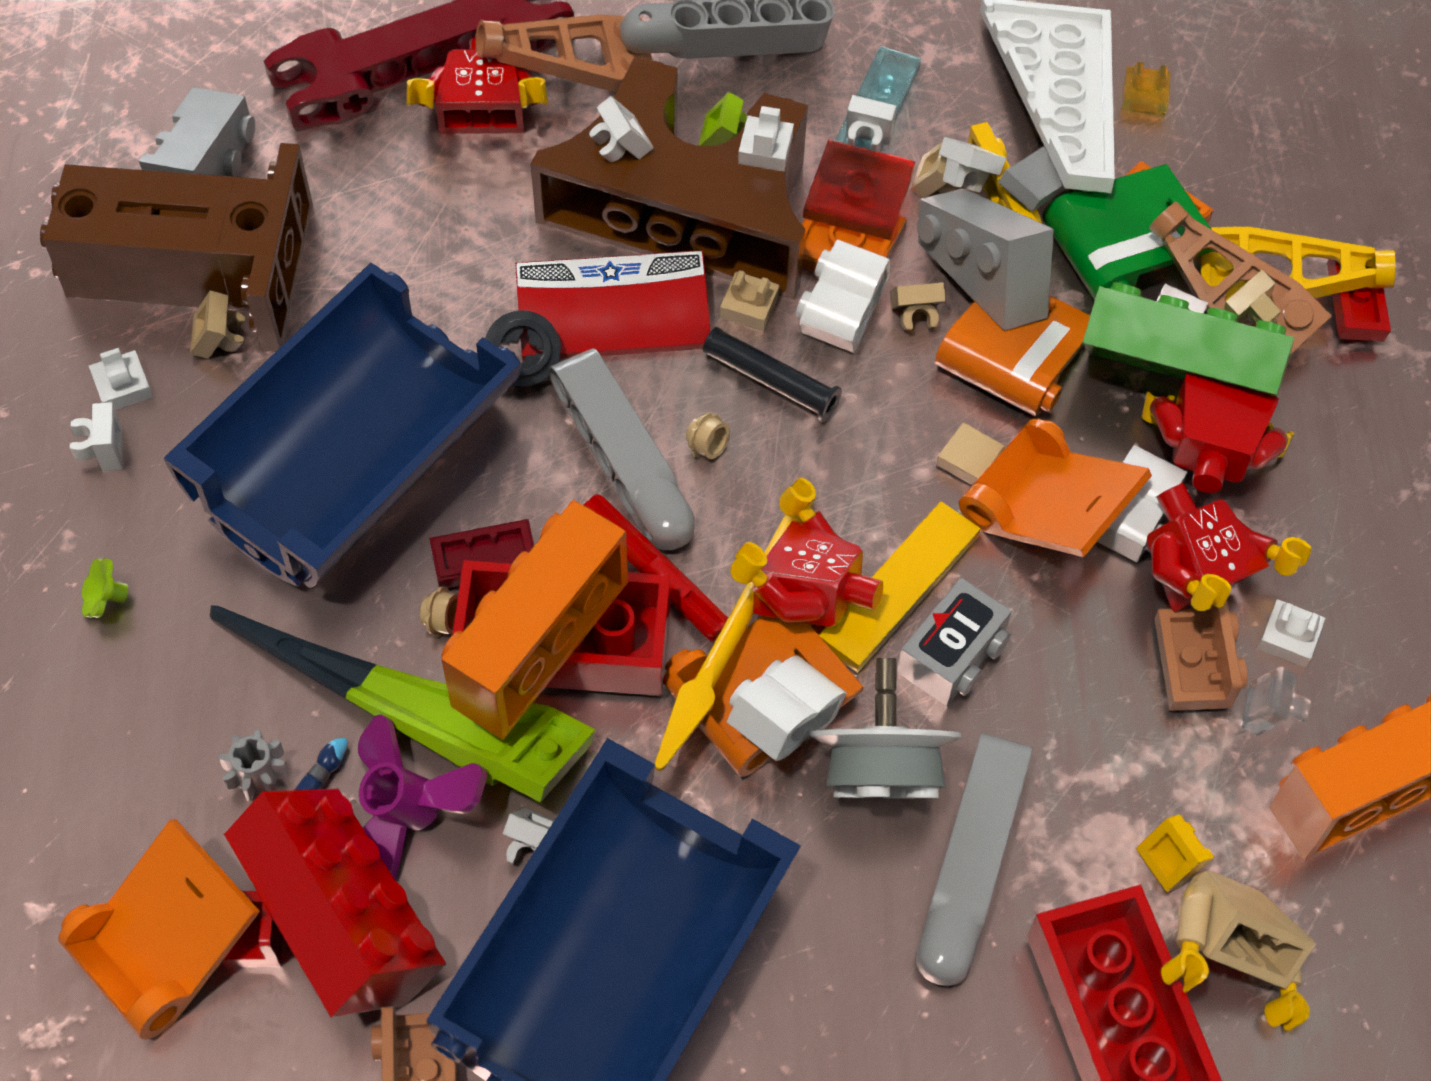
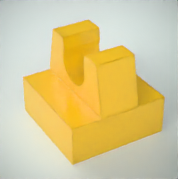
[1136,814,1214,892]

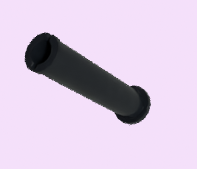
[703,327,842,422]

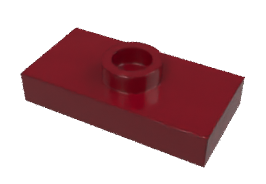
[429,519,534,588]

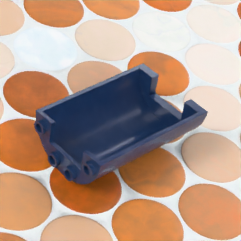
[164,262,521,588]
[426,738,801,1081]

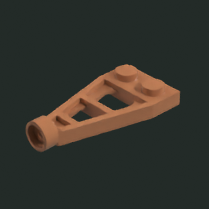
[475,14,653,92]
[1149,201,1332,354]

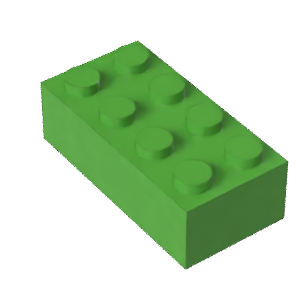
[1082,282,1294,397]

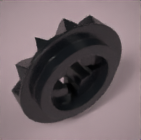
[485,310,561,387]

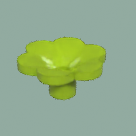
[81,558,128,618]

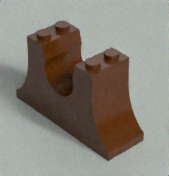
[530,56,808,300]

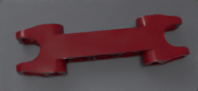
[264,0,574,129]

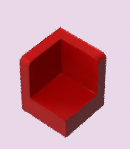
[222,891,283,967]

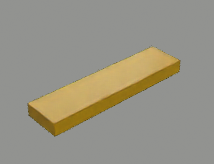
[819,501,981,673]

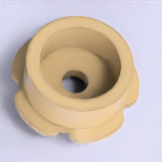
[686,413,730,459]
[420,587,458,637]

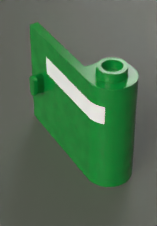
[1043,164,1215,301]

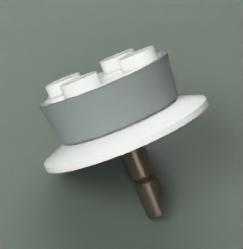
[810,658,962,799]

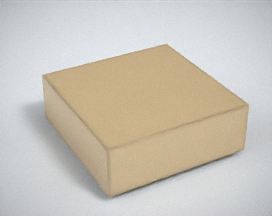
[936,422,1005,485]

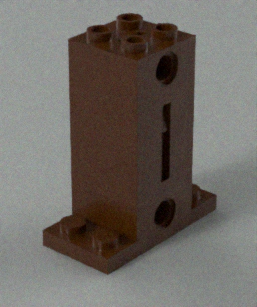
[40,143,313,352]

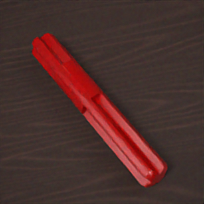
[583,494,728,641]

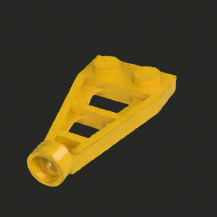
[1201,226,1396,302]

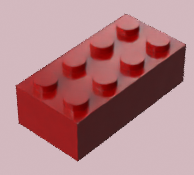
[452,560,670,696]
[224,789,446,1017]
[1027,884,1222,1081]

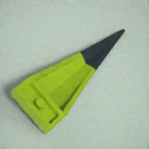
[210,605,596,803]

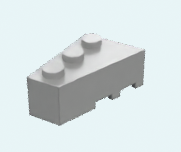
[139,87,255,177]
[917,188,1054,331]

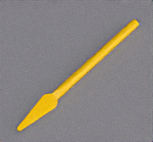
[655,497,816,771]

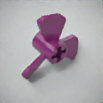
[358,715,487,881]

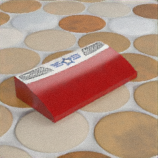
[515,250,710,362]

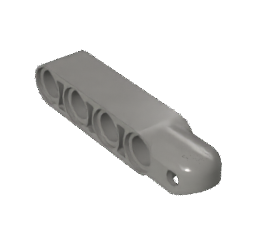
[619,0,834,59]
[549,348,695,550]
[916,732,1033,986]

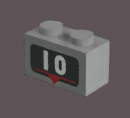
[897,578,1012,706]

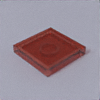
[803,140,916,240]

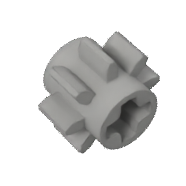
[218,729,289,801]

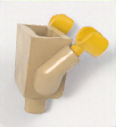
[1161,870,1316,1031]

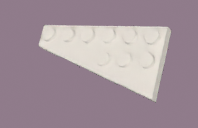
[980,0,1115,193]

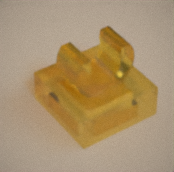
[1121,62,1171,117]

